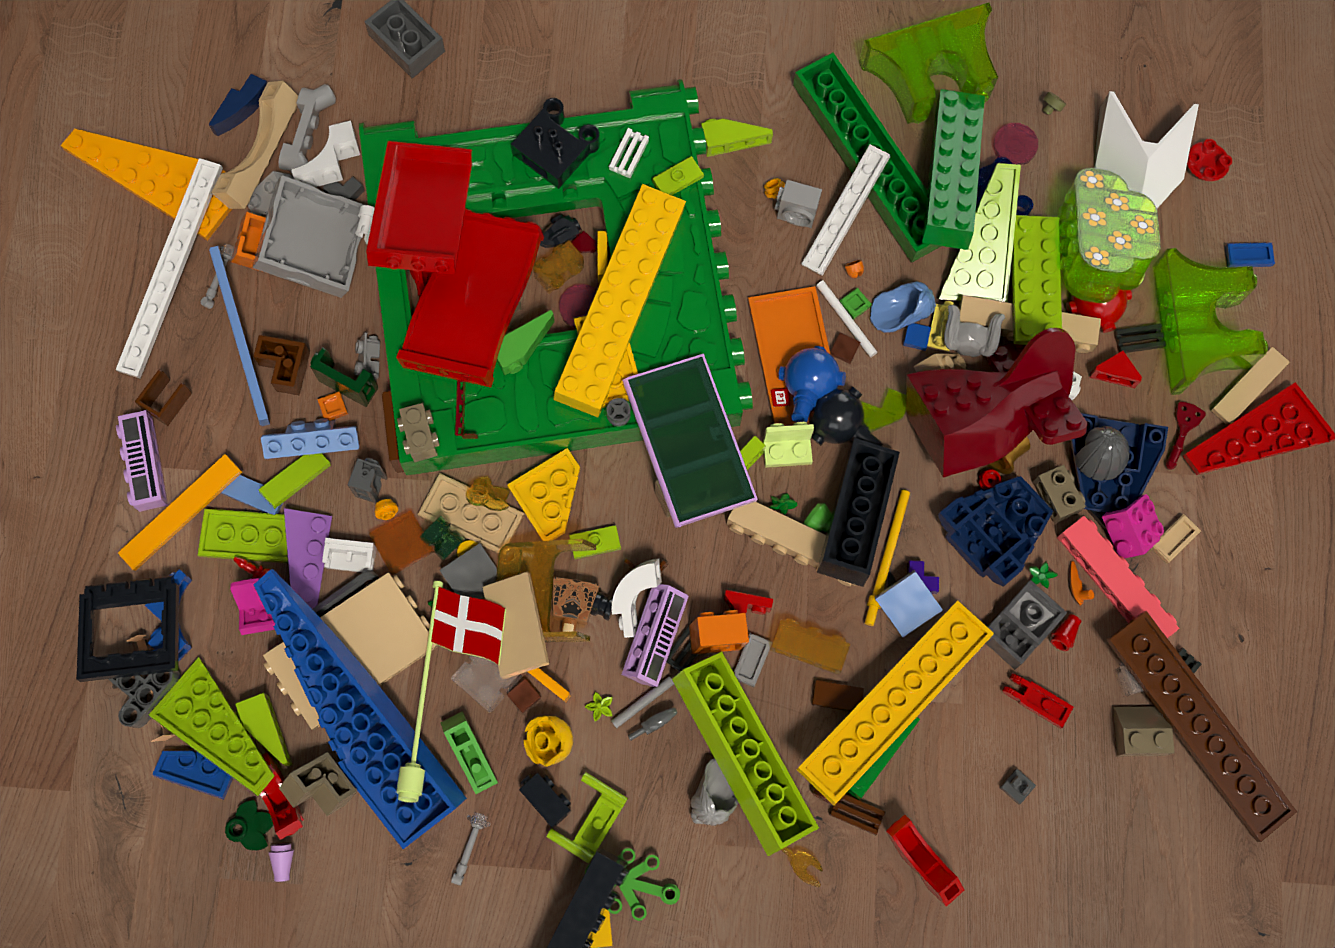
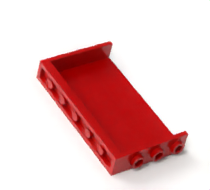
[366,141,472,274]

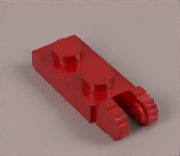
[1002,673,1074,729]

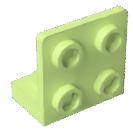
[763,422,814,468]

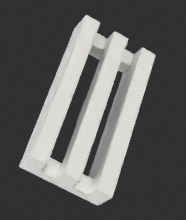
[609,128,649,178]

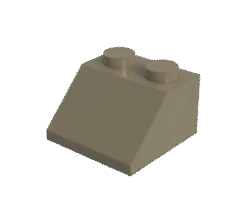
[1113,707,1175,757]

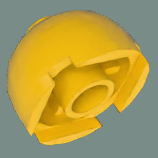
[524,716,573,766]

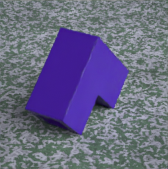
[907,561,939,594]

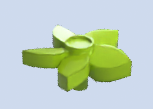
[585,692,613,722]

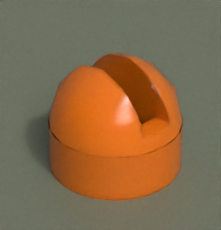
[845,260,864,279]

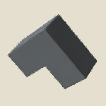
[323,177,365,201]

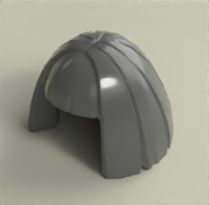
[1075,426,1129,481]

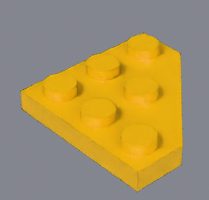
[507,448,580,545]

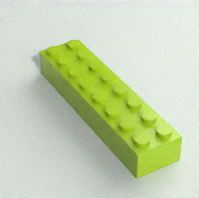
[672,652,819,856]

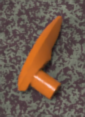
[1070,561,1094,606]

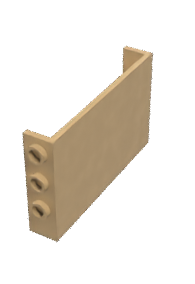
[263,572,439,730]

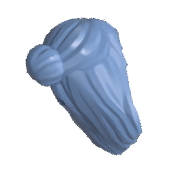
[870,281,936,333]

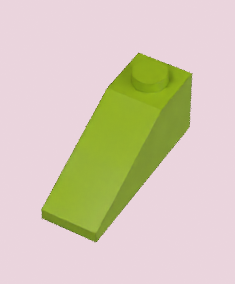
[701,119,773,157]
[235,693,292,766]

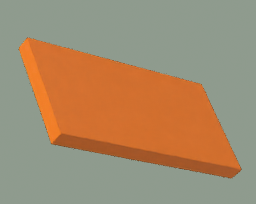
[748,286,831,426]

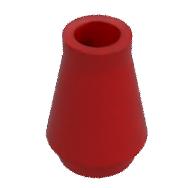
[1051,614,1082,651]

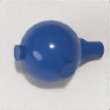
[779,346,846,423]

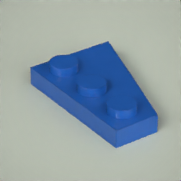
[152,751,233,800]

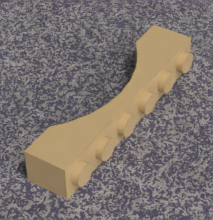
[211,81,298,209]

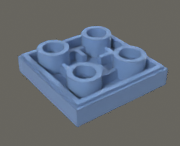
[875,570,943,637]

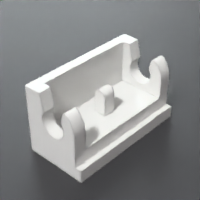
[322,538,377,573]

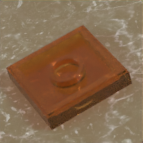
[369,510,434,576]

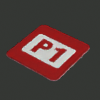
[771,388,791,407]

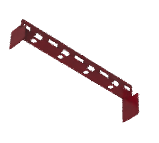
[455,380,478,439]

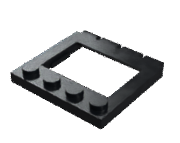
[76,576,179,682]

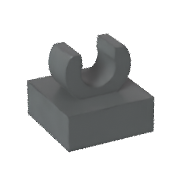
[1000,769,1036,805]

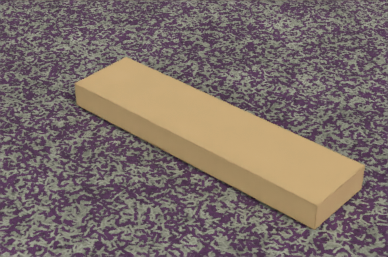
[1211,347,1290,426]

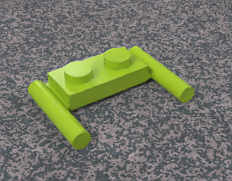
[546,772,628,863]

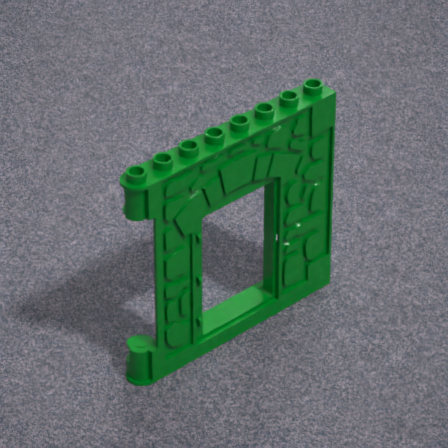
[359,79,753,476]

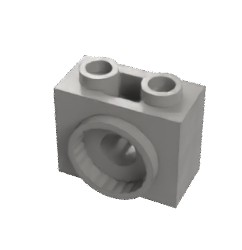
[775,180,822,228]

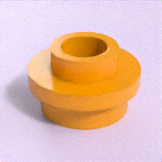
[764,178,785,199]
[374,499,398,520]

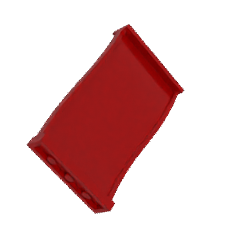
[396,209,544,388]

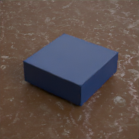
[903,323,931,351]

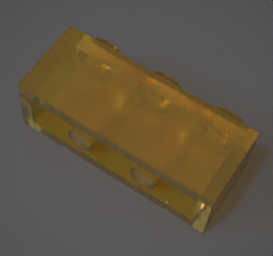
[770,618,850,675]

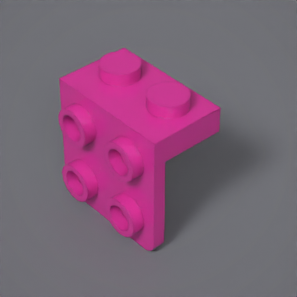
[1102,494,1164,559]
[230,578,275,635]

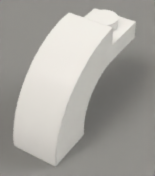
[612,558,662,638]

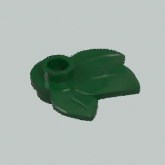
[225,800,273,851]

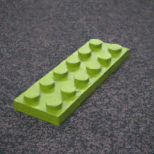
[1012,215,1062,345]

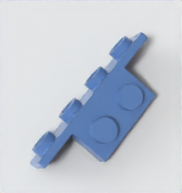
[261,418,360,459]

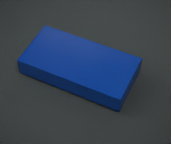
[1225,243,1275,268]

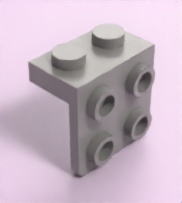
[247,171,294,218]

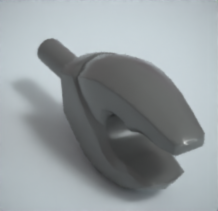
[628,708,677,741]

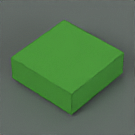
[840,288,872,320]

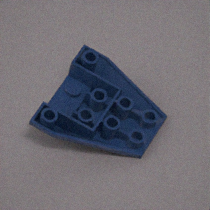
[1071,413,1168,513]

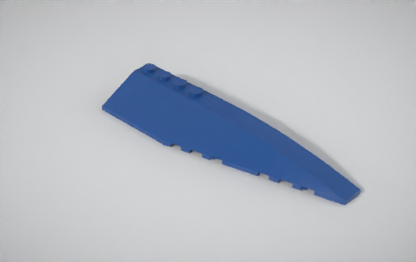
[253,569,467,849]

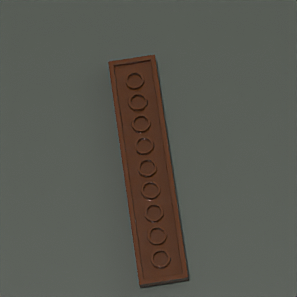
[1106,611,1297,842]

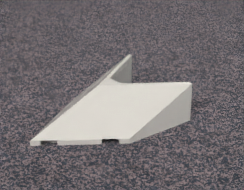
[1094,91,1199,235]

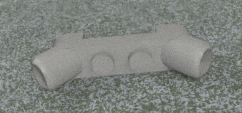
[279,84,336,175]

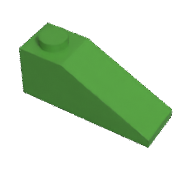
[496,310,555,375]
[440,711,498,794]

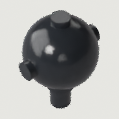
[808,386,884,446]

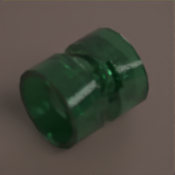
[419,515,465,561]

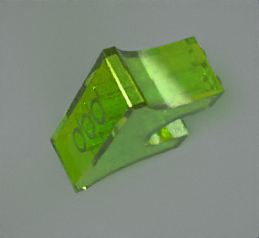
[859,2,998,124]
[1153,248,1268,395]

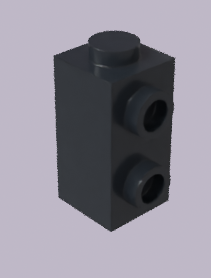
[519,773,571,828]

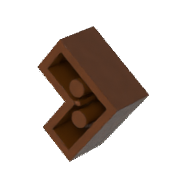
[253,335,310,396]

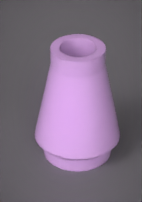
[268,843,294,882]

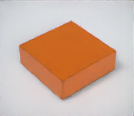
[317,391,348,421]

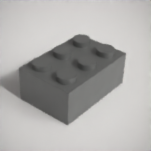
[364,0,445,78]

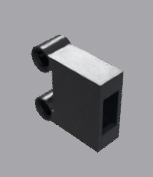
[511,98,600,189]

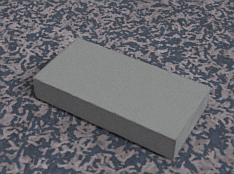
[734,633,772,688]

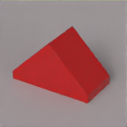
[1089,351,1142,389]

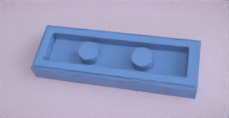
[221,475,284,515]

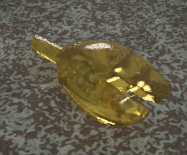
[781,847,823,887]

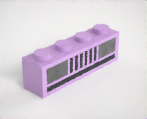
[116,410,168,512]
[621,584,689,687]

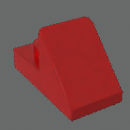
[724,590,773,615]

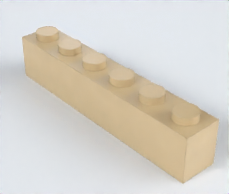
[958,295,1101,353]
[727,495,856,586]

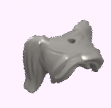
[944,305,1005,357]

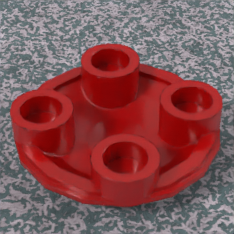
[1187,139,1232,181]

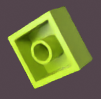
[740,436,766,470]

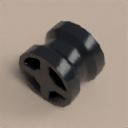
[590,592,613,621]

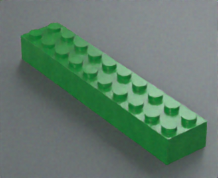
[793,52,941,263]

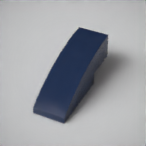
[209,74,267,136]

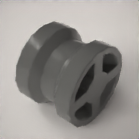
[606,398,631,427]

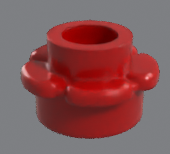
[979,469,1002,490]

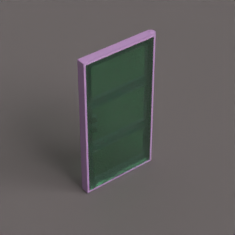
[622,354,758,528]

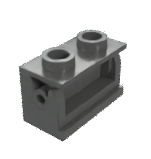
[348,458,387,503]

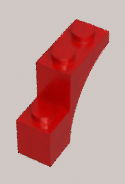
[886,815,965,907]

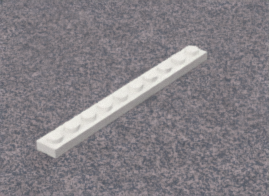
[116,158,223,379]

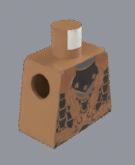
[553,577,600,636]

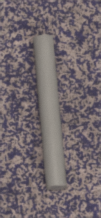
[611,676,674,729]

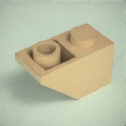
[914,354,966,372]

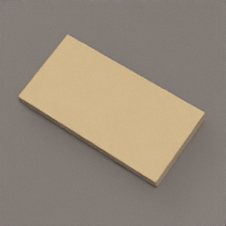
[418,473,525,556]
[483,572,549,679]

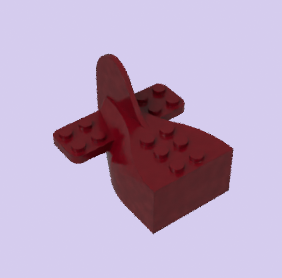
[906,328,1087,477]

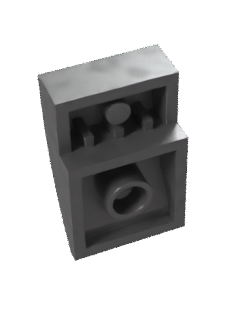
[986,580,1067,670]

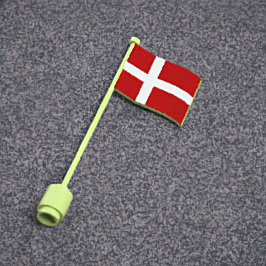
[396,581,506,803]

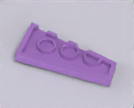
[284,508,332,609]

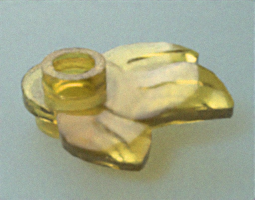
[466,476,510,511]

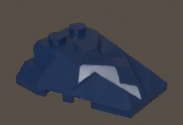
[938,476,1053,587]

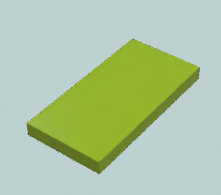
[198,509,288,563]

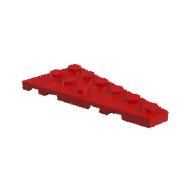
[1183,382,1335,475]

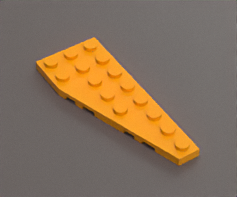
[61,129,232,241]

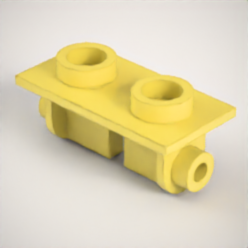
[927,301,954,351]

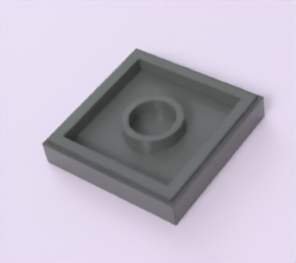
[440,543,504,599]

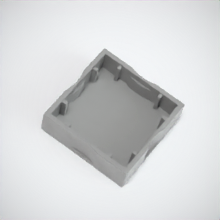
[252,175,364,298]

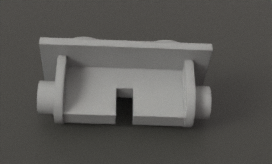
[354,332,380,382]

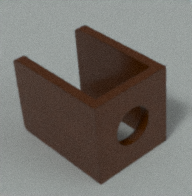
[135,369,192,426]

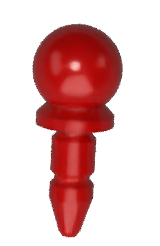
[233,557,271,579]

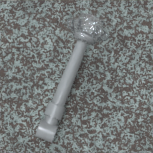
[201,244,234,309]
[451,812,491,886]

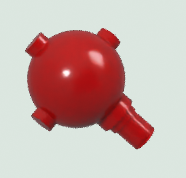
[1066,250,1132,333]

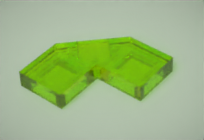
[860,389,907,432]

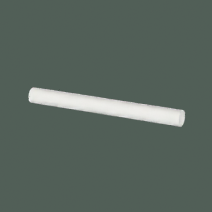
[816,280,877,358]

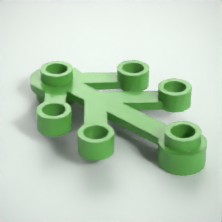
[585,848,680,921]

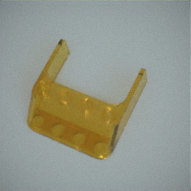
[496,539,596,643]

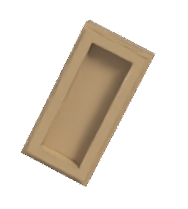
[1151,514,1201,564]

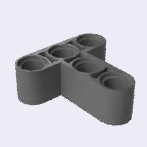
[108,671,181,728]

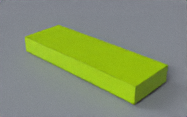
[258,453,331,509]

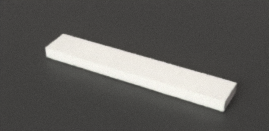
[802,145,890,276]

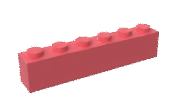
[1057,516,1180,638]

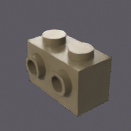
[397,403,440,462]
[1033,465,1086,523]

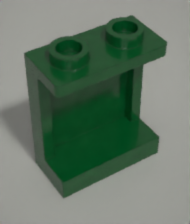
[310,348,378,407]

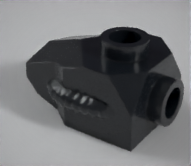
[540,214,582,248]

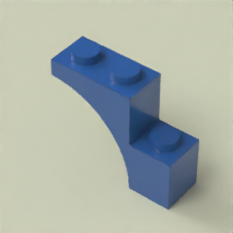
[144,569,192,662]

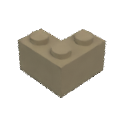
[279,752,357,816]

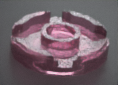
[993,123,1038,165]
[559,284,597,329]

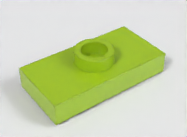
[652,156,704,195]
[569,525,621,560]

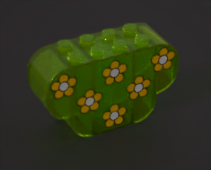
[1058,168,1161,303]

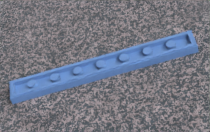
[209,246,270,426]

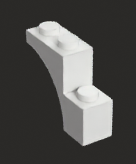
[292,121,360,187]

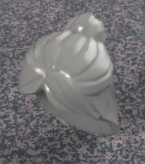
[691,758,738,826]

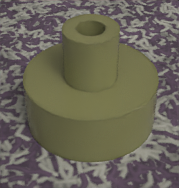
[1043,91,1067,115]

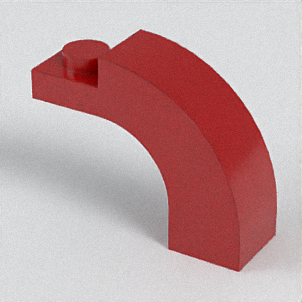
[260,752,304,840]

